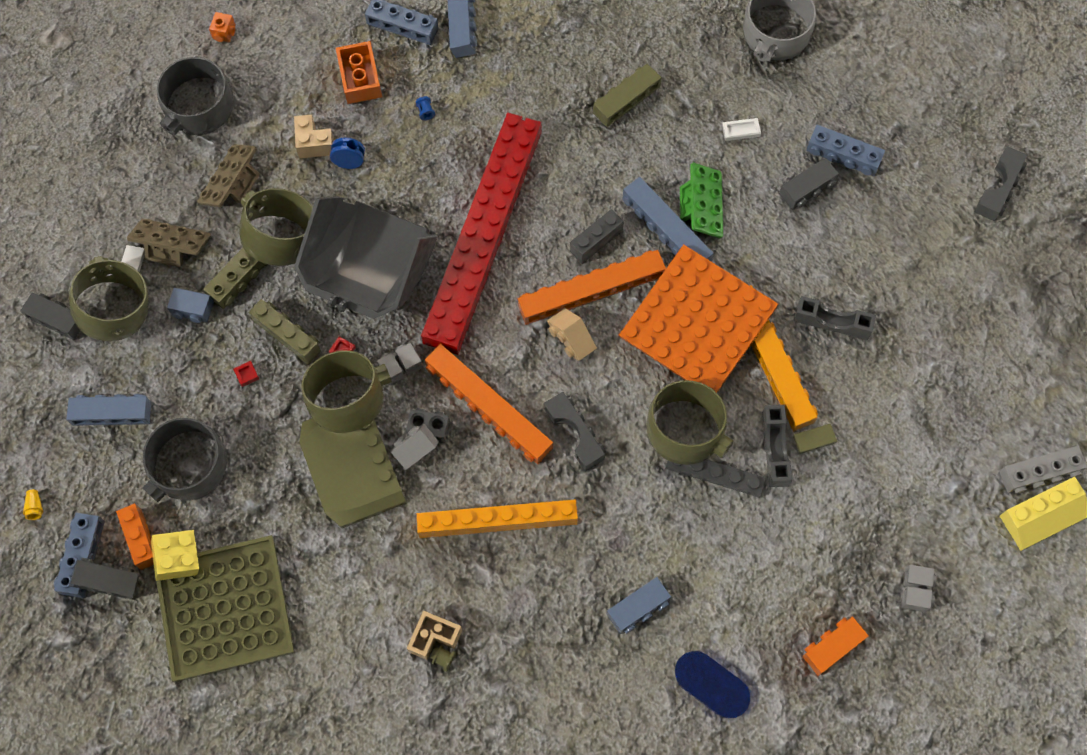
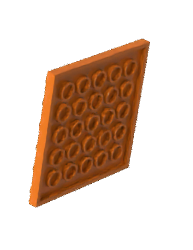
[619,244,778,393]

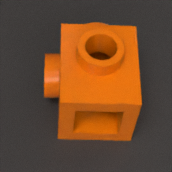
[209,12,236,42]

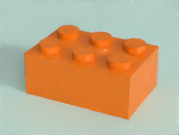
[336,41,382,104]

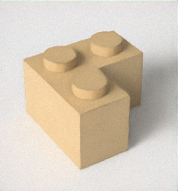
[294,115,334,159]
[547,308,597,361]
[407,611,463,660]

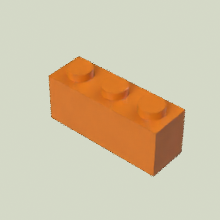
[116,503,154,570]
[802,616,869,676]

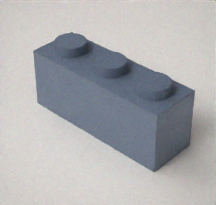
[606,577,671,634]

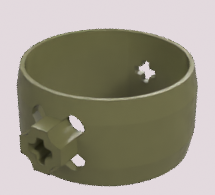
[239,188,313,266]
[69,256,149,341]
[301,350,392,433]
[646,380,734,465]

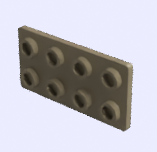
[197,144,260,207]
[127,219,211,267]

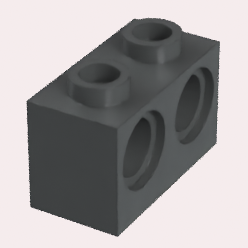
[406,408,450,443]

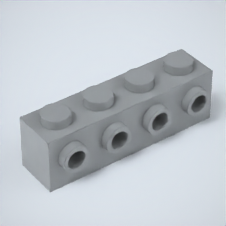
[999,445,1087,494]

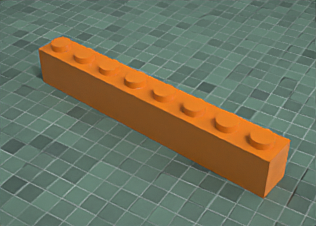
[517,250,666,325]
[425,344,553,464]

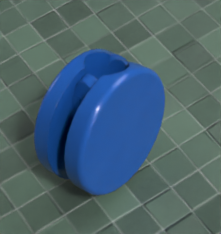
[330,138,365,169]

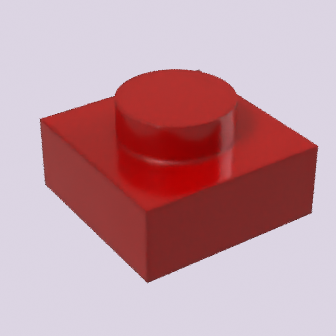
[329,336,356,353]
[233,361,259,387]

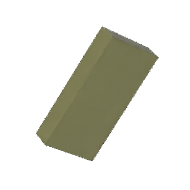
[793,424,837,454]

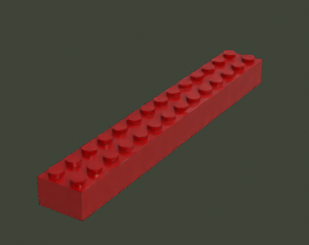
[421,112,542,355]

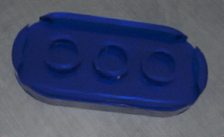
[675,651,750,719]

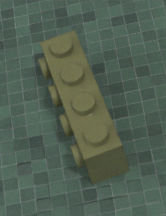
[593,64,662,127]
[203,248,268,310]
[248,299,321,365]

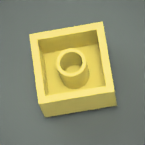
[151,530,199,581]

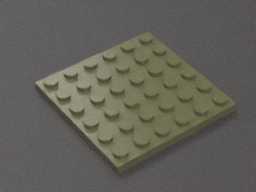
[157,535,295,683]

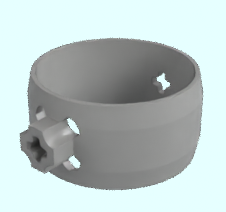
[743,0,816,62]

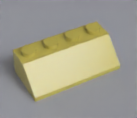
[1000,477,1087,551]

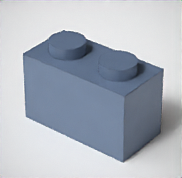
[167,288,214,323]

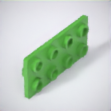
[680,162,723,238]

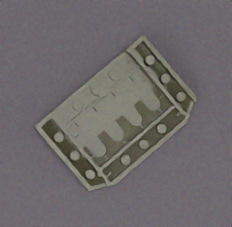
[299,404,406,528]

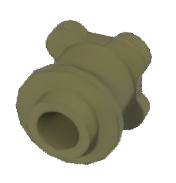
[430,645,456,672]

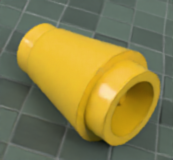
[23,489,44,520]

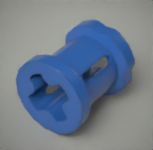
[415,96,435,120]

